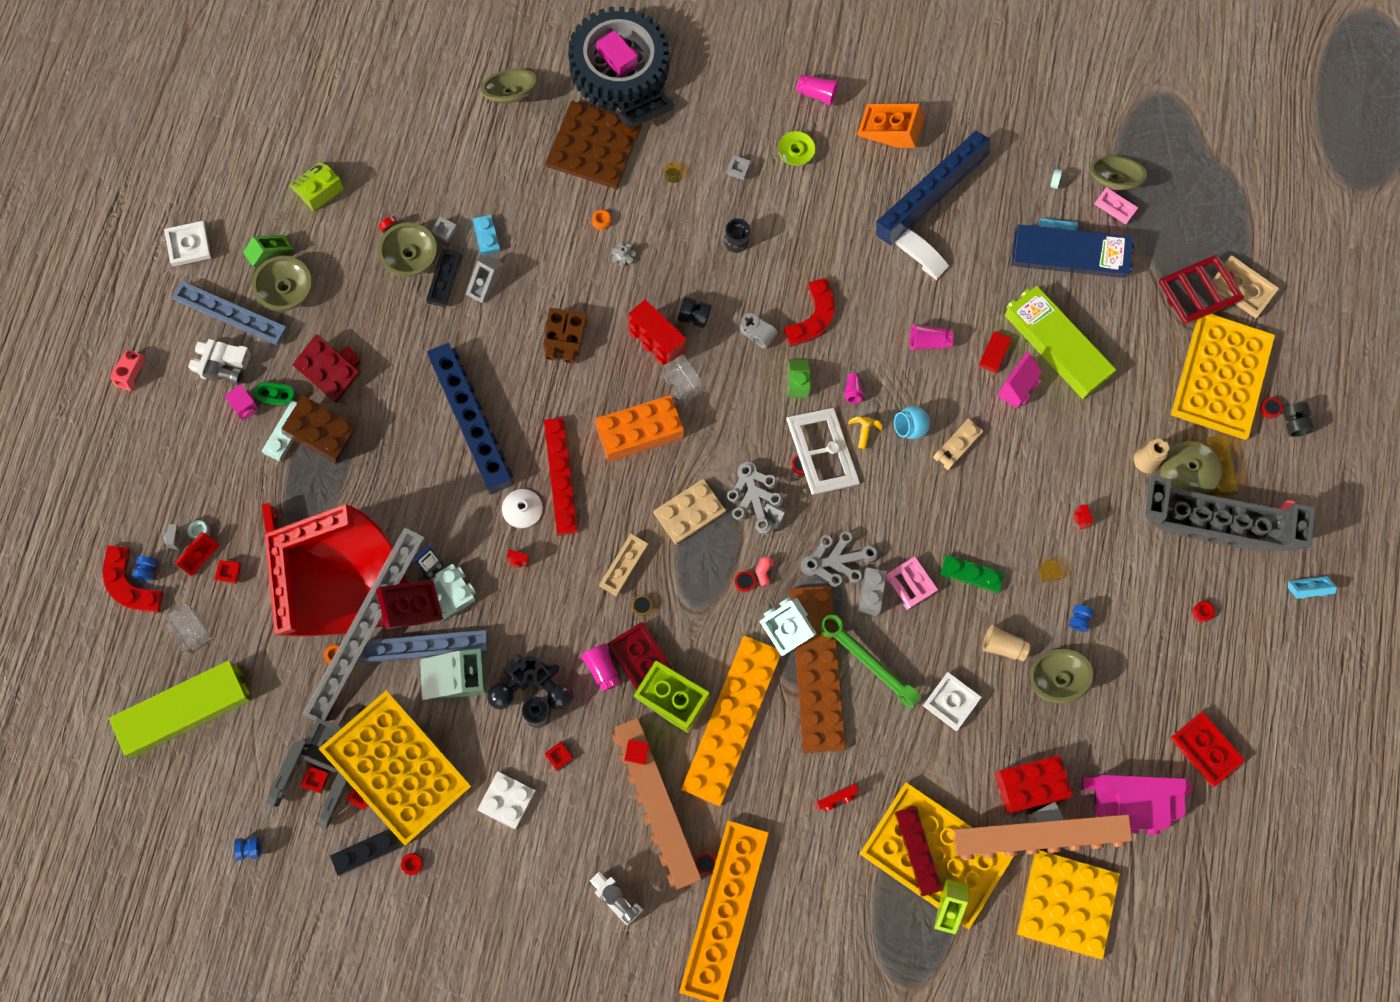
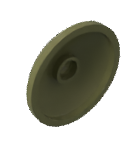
[481,69,537,103]
[1089,156,1147,190]
[378,222,437,277]
[252,256,312,311]
[1160,441,1222,495]
[1029,649,1093,703]

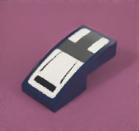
[413,545,444,580]

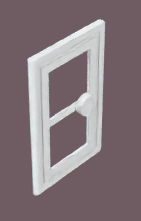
[786,408,860,495]

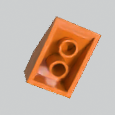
[857,104,925,148]

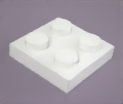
[164,221,211,267]
[922,672,981,731]
[477,771,536,830]

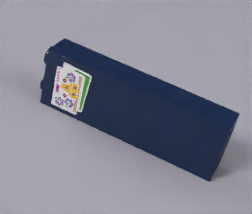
[1011,224,1135,278]

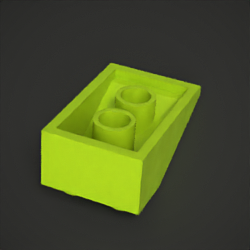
[634,661,710,733]

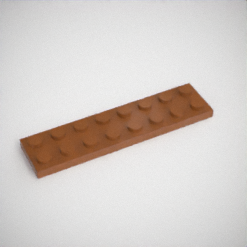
[790,586,846,753]

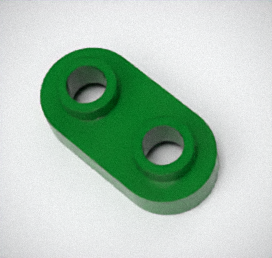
[254,382,295,406]

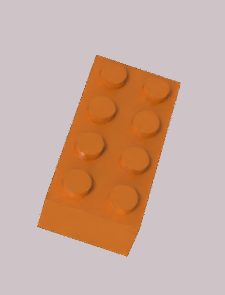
[595,395,684,462]

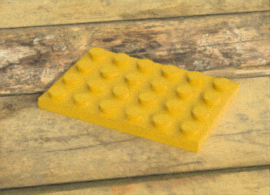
[1170,314,1275,440]
[319,690,471,845]
[859,782,1014,929]

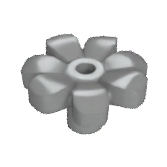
[611,243,636,267]

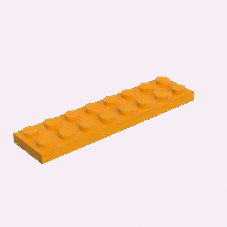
[681,636,781,807]
[679,821,769,1002]

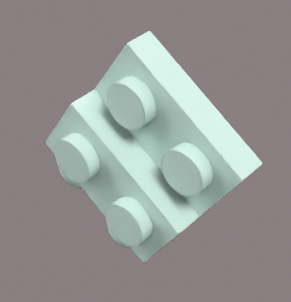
[431,564,476,623]
[759,597,817,656]

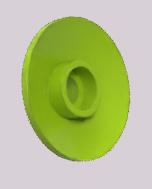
[778,131,815,166]

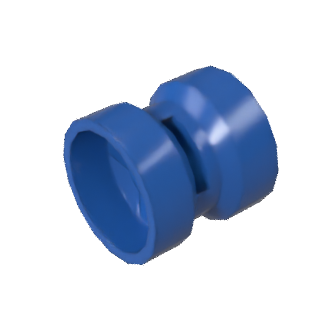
[132,555,158,581]
[1068,605,1094,632]
[234,836,261,861]

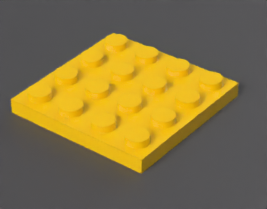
[1017,850,1120,960]

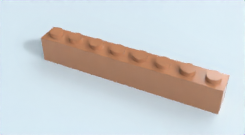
[612,718,701,891]
[953,815,1132,860]

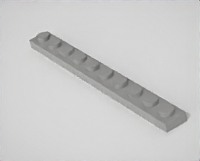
[303,527,424,721]

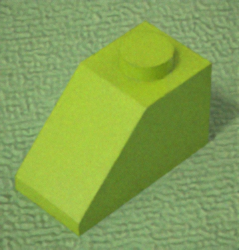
[934,879,968,934]

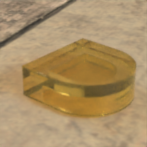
[1039,560,1063,582]

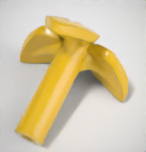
[848,417,883,449]

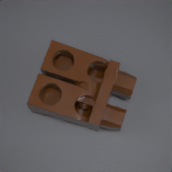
[543,308,588,364]

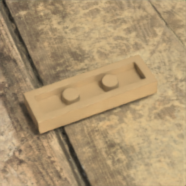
[599,534,648,597]

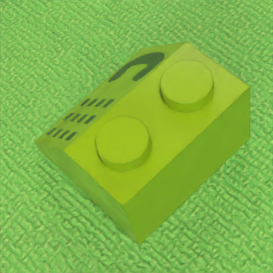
[289,162,344,212]

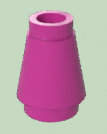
[844,373,864,404]

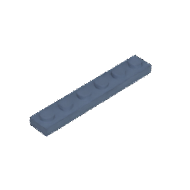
[172,281,288,346]
[361,630,488,663]

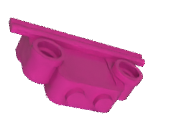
[1082,775,1192,835]

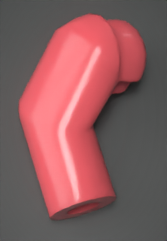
[755,556,774,587]

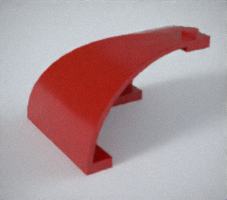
[264,504,407,637]

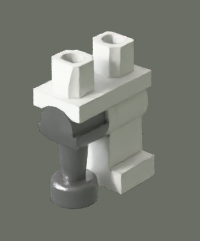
[188,339,251,385]
[590,872,643,926]

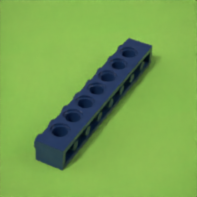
[427,342,514,495]

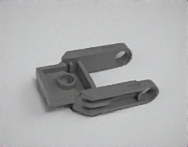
[266,718,349,829]

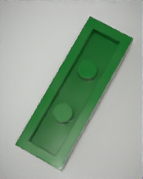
[940,555,1005,594]

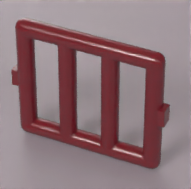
[1158,255,1244,324]

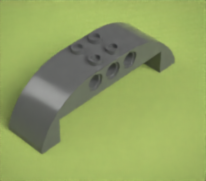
[1145,475,1315,551]

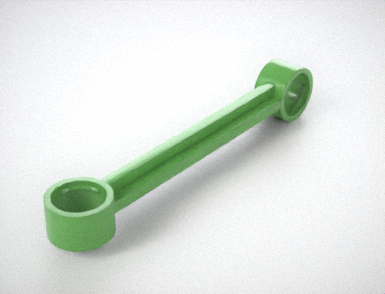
[820,615,921,708]

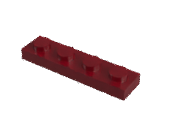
[894,806,943,897]

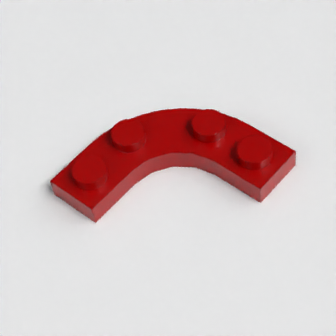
[784,278,835,347]
[102,545,163,613]

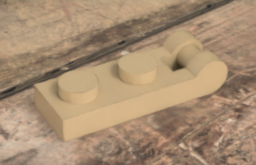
[933,419,983,470]

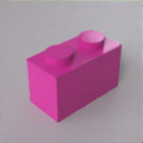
[596,30,638,78]

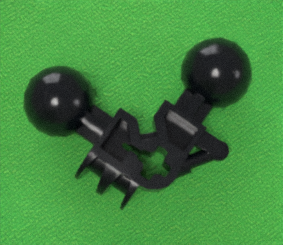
[487,654,574,710]

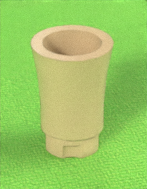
[1134,439,1169,473]
[982,624,1030,661]

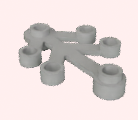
[727,462,783,535]
[801,531,878,587]

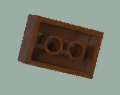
[281,395,356,464]

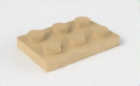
[1212,255,1279,318]
[653,479,726,545]

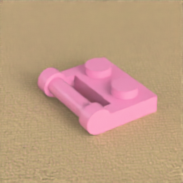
[886,556,938,610]

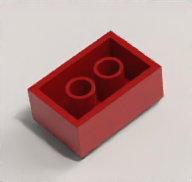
[628,299,686,369]
[995,755,1073,815]

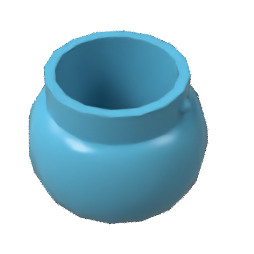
[894,406,931,439]

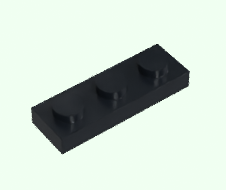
[618,92,674,129]
[426,249,462,308]
[330,828,400,876]

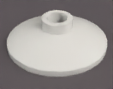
[502,489,543,528]

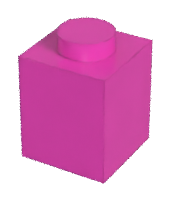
[224,384,258,420]

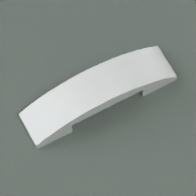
[892,229,949,280]

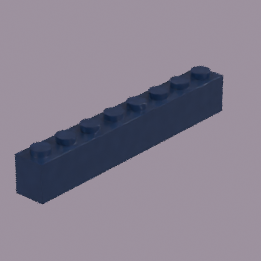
[876,130,991,246]

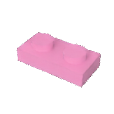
[1095,187,1138,224]

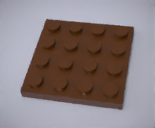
[545,101,642,189]

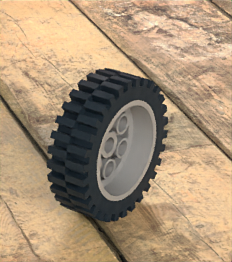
[568,6,669,110]

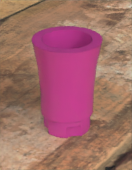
[796,75,838,106]
[909,323,953,351]
[580,643,620,692]

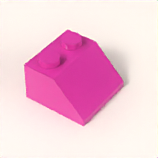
[997,352,1042,408]

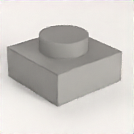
[726,155,751,180]
[430,217,457,243]
[763,502,787,530]
[163,524,182,550]

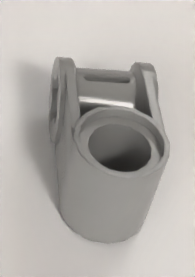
[740,313,778,349]

